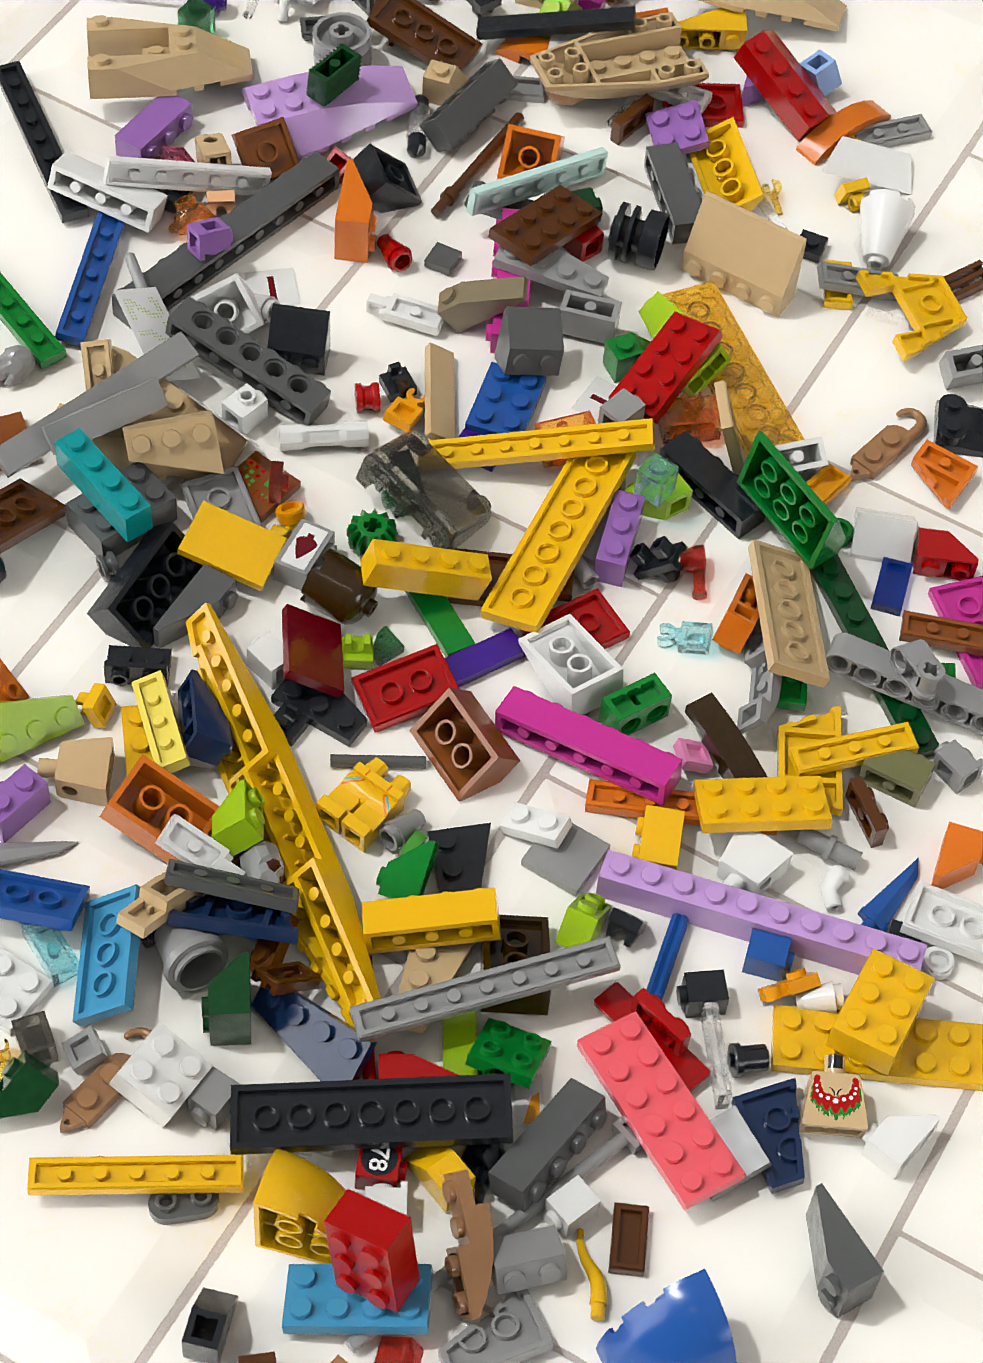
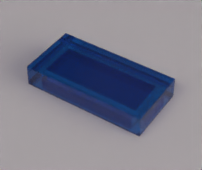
[870,557,913,617]

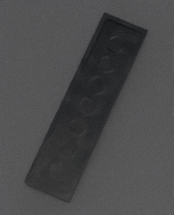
[230,1073,514,1155]

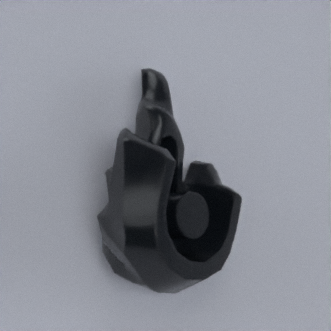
[461,1144,506,1204]

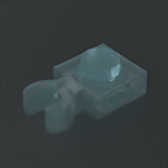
[657,621,713,655]

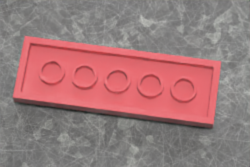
[577,1011,745,1211]

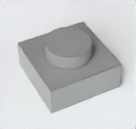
[61,1026,108,1075]

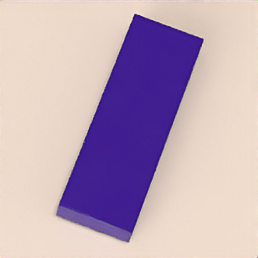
[445,628,526,687]

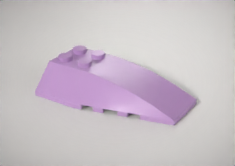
[241,65,418,159]

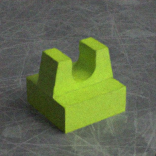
[342,634,373,669]

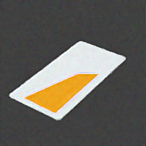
[514,1073,544,1127]

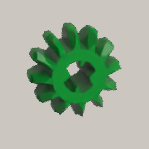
[347,508,398,557]

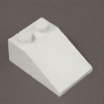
[518,614,623,715]

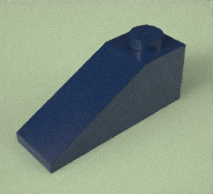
[178,669,234,766]

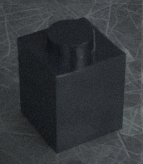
[676,969,729,1018]

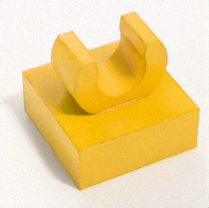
[834,177,870,213]
[75,683,117,728]

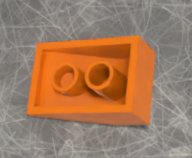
[334,159,377,263]

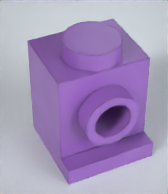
[187,217,233,261]

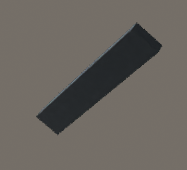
[476,6,636,40]

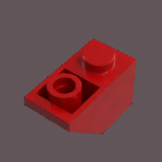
[913,528,978,581]

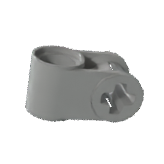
[889,639,945,700]

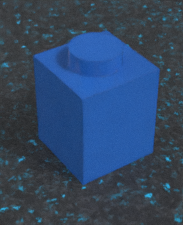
[742,928,795,982]

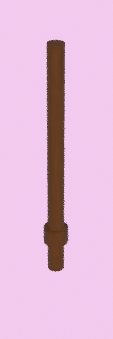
[431,112,524,217]

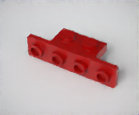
[594,982,710,1092]

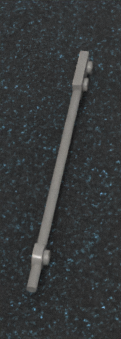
[345,1117,643,1353]

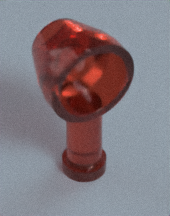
[680,544,707,600]

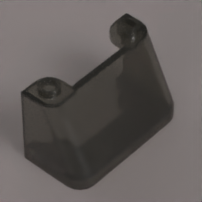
[355,430,492,550]

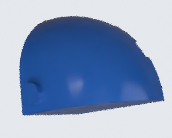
[596,1269,736,1363]

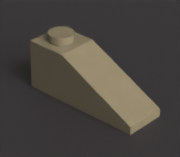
[437,276,528,333]

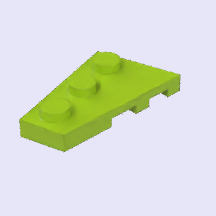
[0,694,85,763]

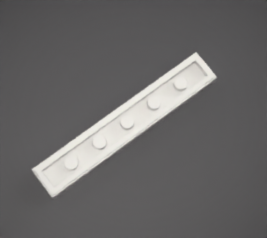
[103,156,272,195]

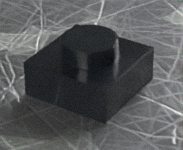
[800,229,829,264]

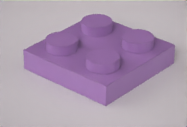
[645,99,710,154]

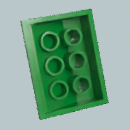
[737,431,846,570]

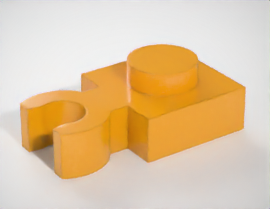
[383,388,425,433]
[757,968,822,1002]

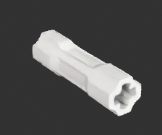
[279,420,369,451]

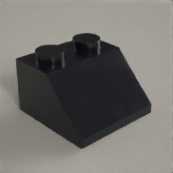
[352,143,422,213]
[267,303,331,376]

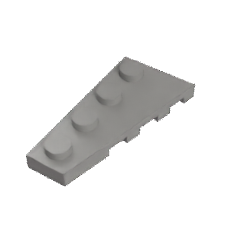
[493,245,609,297]

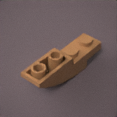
[442,1169,494,1320]

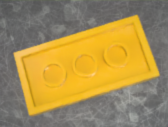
[693,776,832,833]

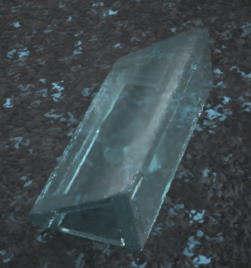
[21,924,79,987]

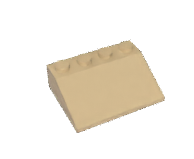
[681,191,807,318]

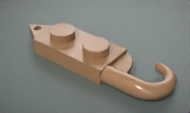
[850,408,927,481]
[59,1027,152,1133]

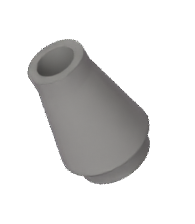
[378,809,426,851]

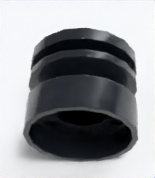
[608,202,670,271]

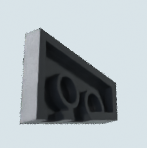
[271,678,367,747]
[427,822,491,894]

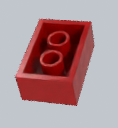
[324,1189,420,1313]

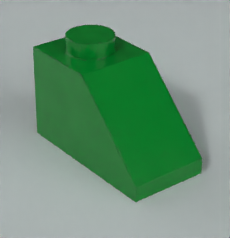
[602,332,651,383]
[376,840,440,899]

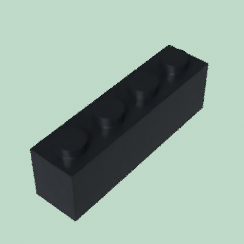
[657,431,765,540]

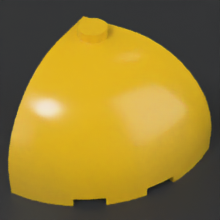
[253,1149,346,1264]

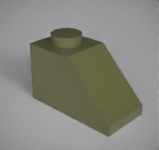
[858,750,936,808]

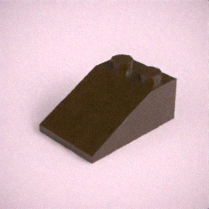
[480,914,551,1016]

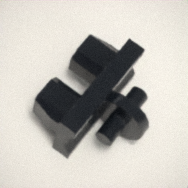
[630,536,688,583]

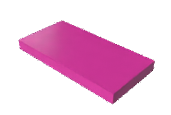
[928,576,983,689]

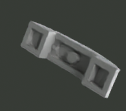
[737,631,782,734]

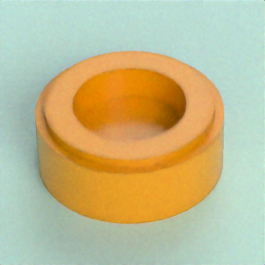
[275,500,307,525]

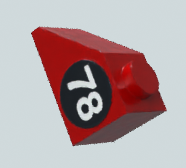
[355,1148,408,1190]

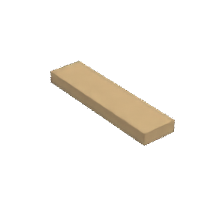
[425,342,455,440]

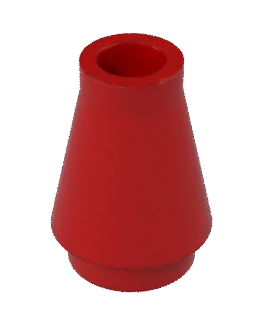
[377,234,413,272]

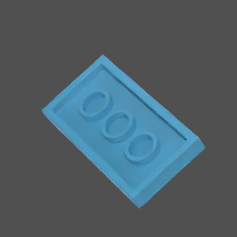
[72,884,140,1027]
[282,1264,433,1335]

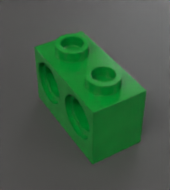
[599,672,672,735]

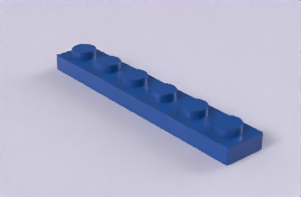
[55,211,125,347]

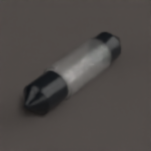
[406,94,430,158]

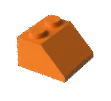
[497,124,565,179]

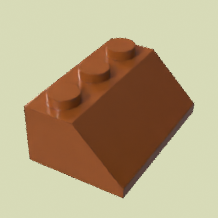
[409,687,520,801]

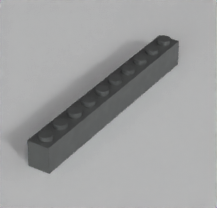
[111,151,339,329]

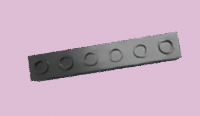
[165,296,331,426]

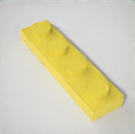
[131,670,191,773]

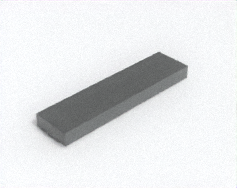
[164,859,299,914]

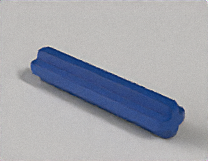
[646,913,689,1000]

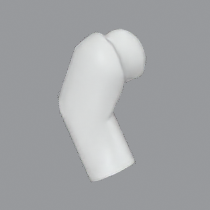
[819,865,850,912]

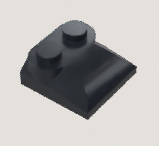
[933,394,983,458]

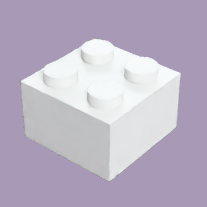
[109,1021,213,1128]

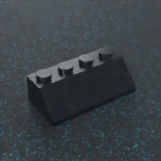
[86,521,203,648]

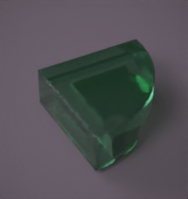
[373,626,404,666]

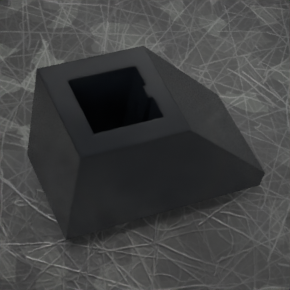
[181,1287,238,1363]

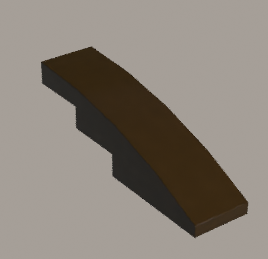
[685,692,768,779]

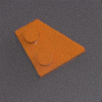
[911,440,978,510]

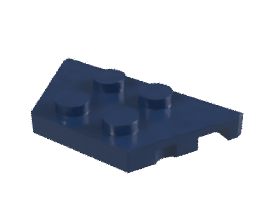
[168,893,299,944]

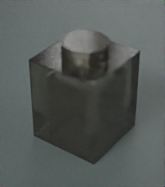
[11,1011,59,1066]

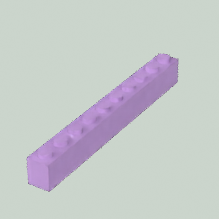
[596,850,927,975]

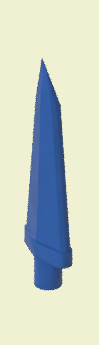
[857,857,919,932]

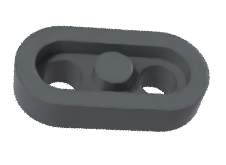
[148,1193,220,1225]

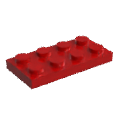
[608,311,723,424]

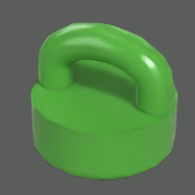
[399,829,428,856]

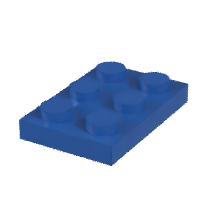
[465,361,546,435]
[0,869,90,932]

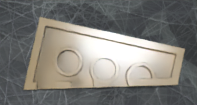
[397,942,476,1034]

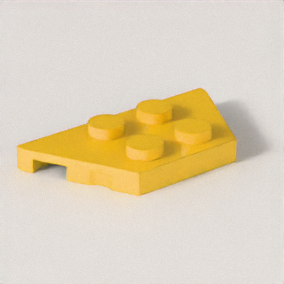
[777,706,843,816]

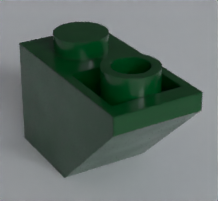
[0,1050,59,1118]

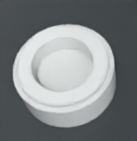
[921,946,955,980]

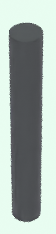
[330,754,426,769]

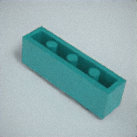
[54,428,153,543]

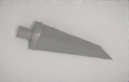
[0,841,78,865]

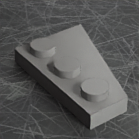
[438,1289,553,1363]

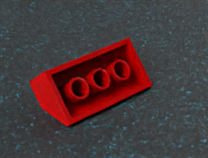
[733,30,837,142]

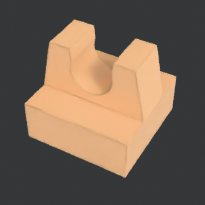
[207,190,235,218]

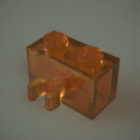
[658,392,722,445]

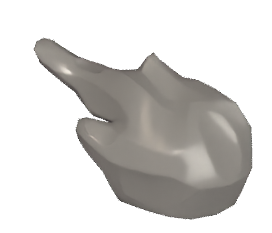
[0,345,35,387]

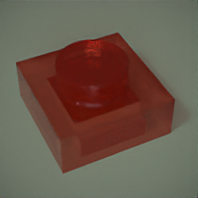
[268,461,290,504]

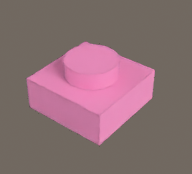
[673,738,714,774]

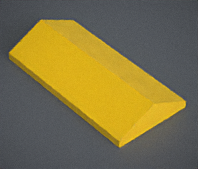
[689,117,765,211]

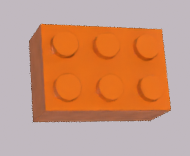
[99,754,219,863]

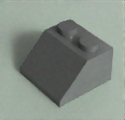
[494,306,564,376]

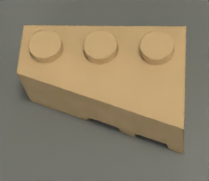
[122,410,224,474]

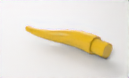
[576,1228,608,1321]

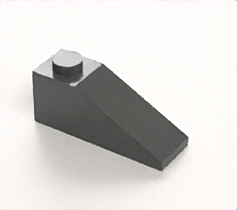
[153,564,238,648]

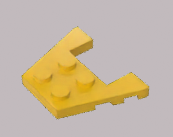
[856,270,968,362]

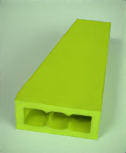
[638,291,732,401]

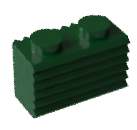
[306,44,362,106]

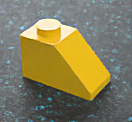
[403,1146,475,1213]

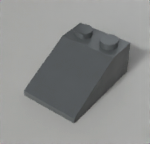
[806,1183,884,1318]

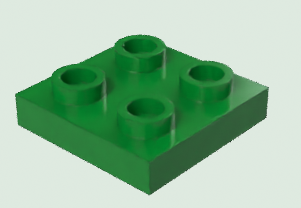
[465,1017,552,1089]

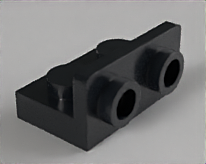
[104,645,172,687]

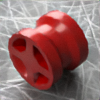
[354,382,381,413]

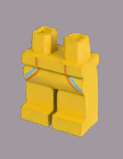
[316,757,411,853]

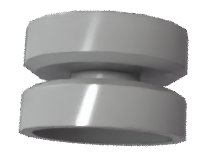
[312,12,372,66]

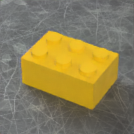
[825,948,935,1076]

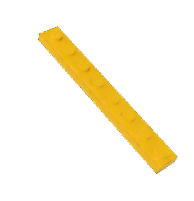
[417,418,655,473]

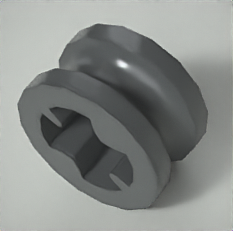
[95,551,120,581]

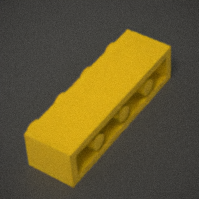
[360,539,492,601]
[362,887,501,954]

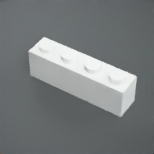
[47,151,168,233]

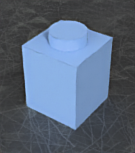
[800,49,842,96]

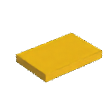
[177,500,287,591]

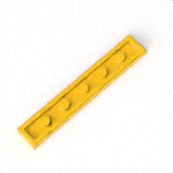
[27,1155,244,1196]

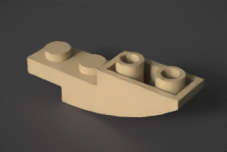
[116,872,202,939]

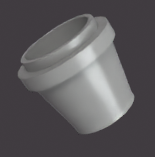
[154,921,229,992]

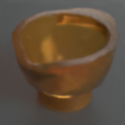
[168,194,216,235]

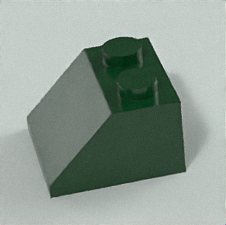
[202,952,252,1046]

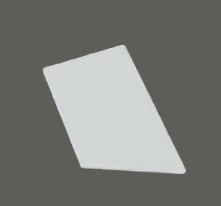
[822,136,912,195]

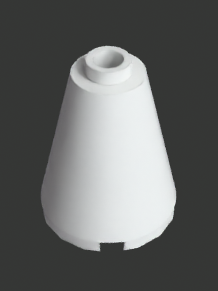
[860,189,916,270]

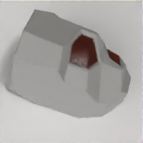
[240,841,284,884]

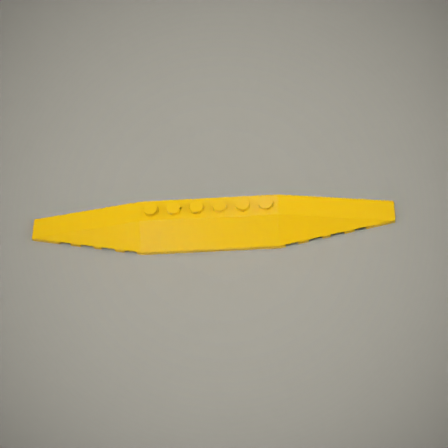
[185,603,381,1028]

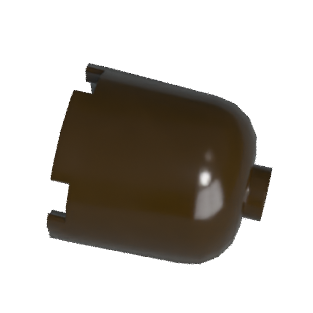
[300,548,378,625]

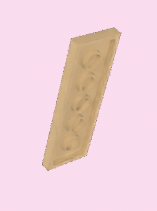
[748,539,830,688]

